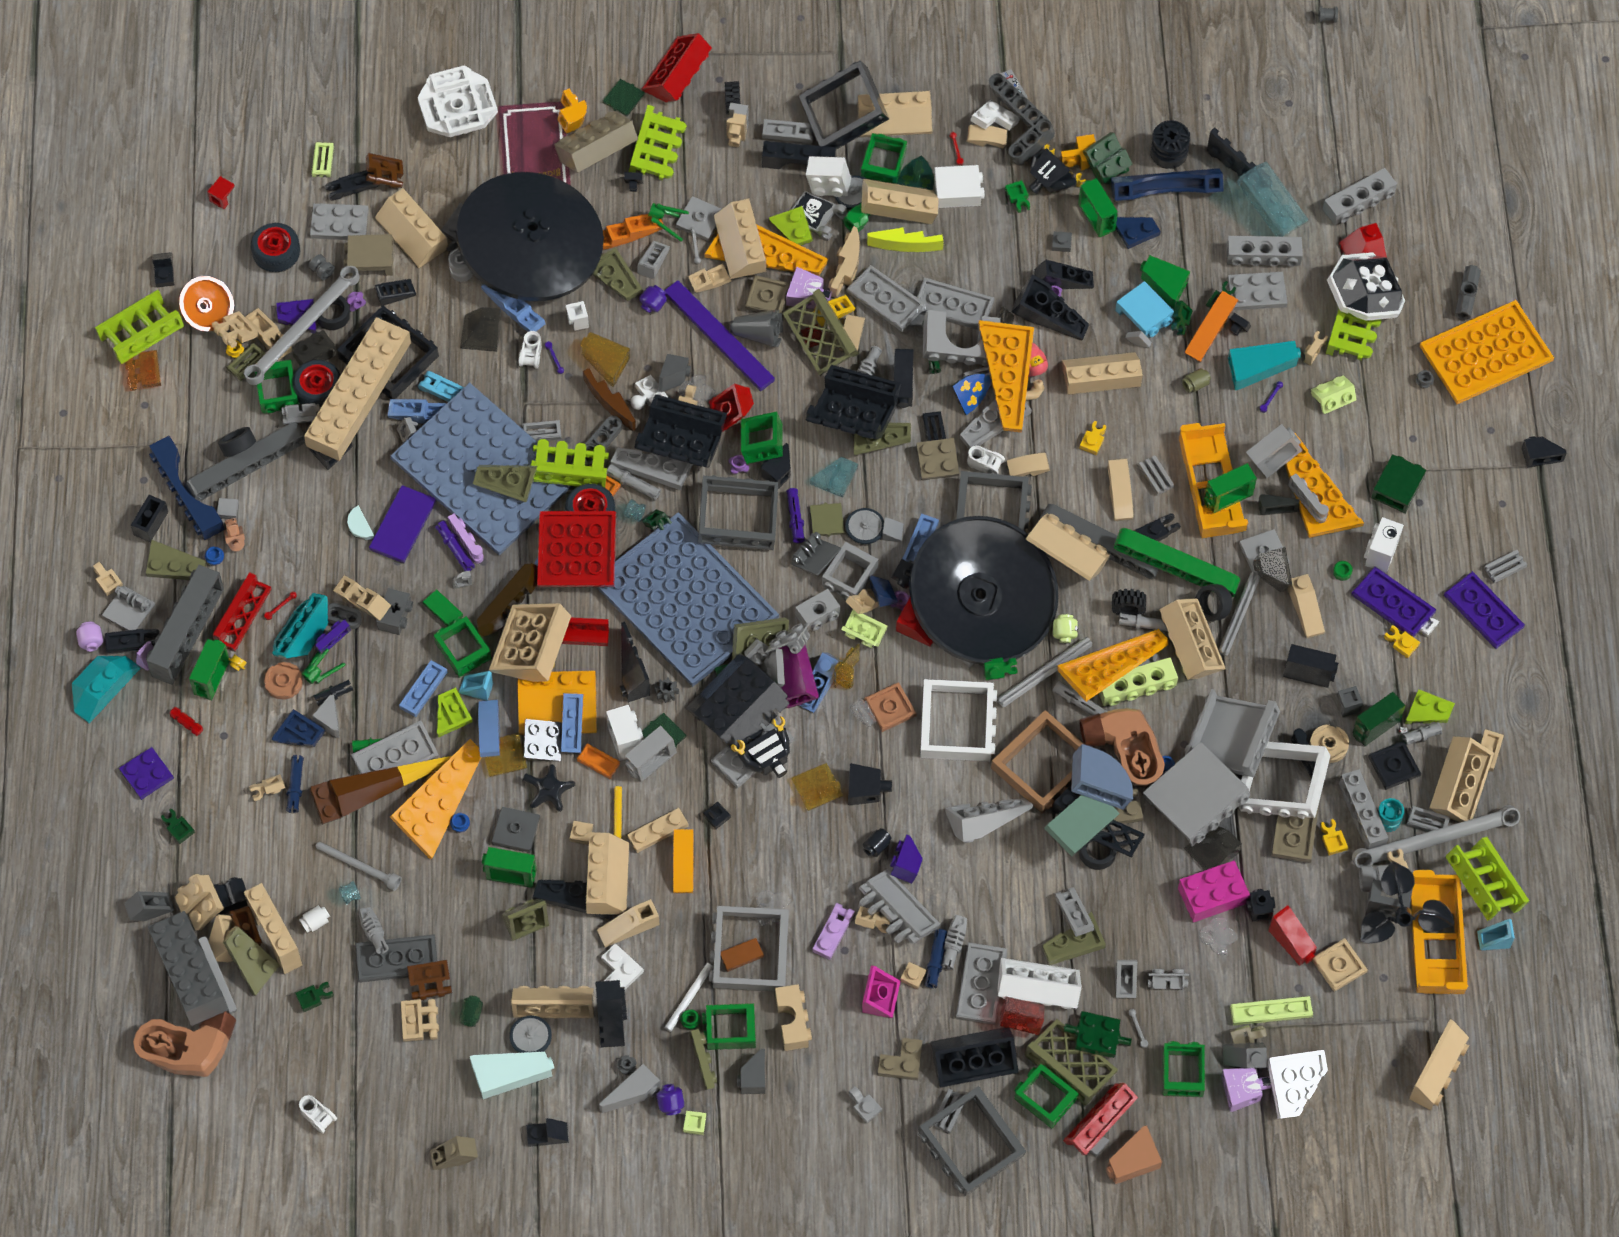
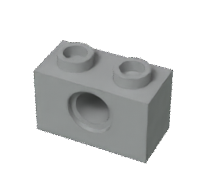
[795,589,840,632]

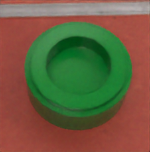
[1333,561,1353,581]

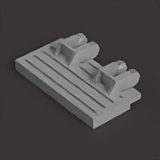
[859,869,940,944]

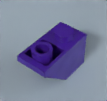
[890,835,923,884]

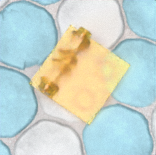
[834,643,860,689]
[484,733,527,777]
[791,763,843,811]

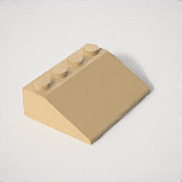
[489,603,571,682]

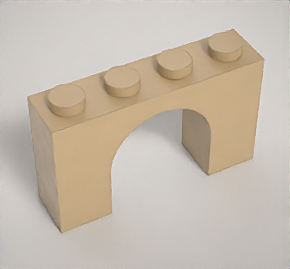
[244,883,302,974]

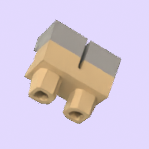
[726,103,749,147]

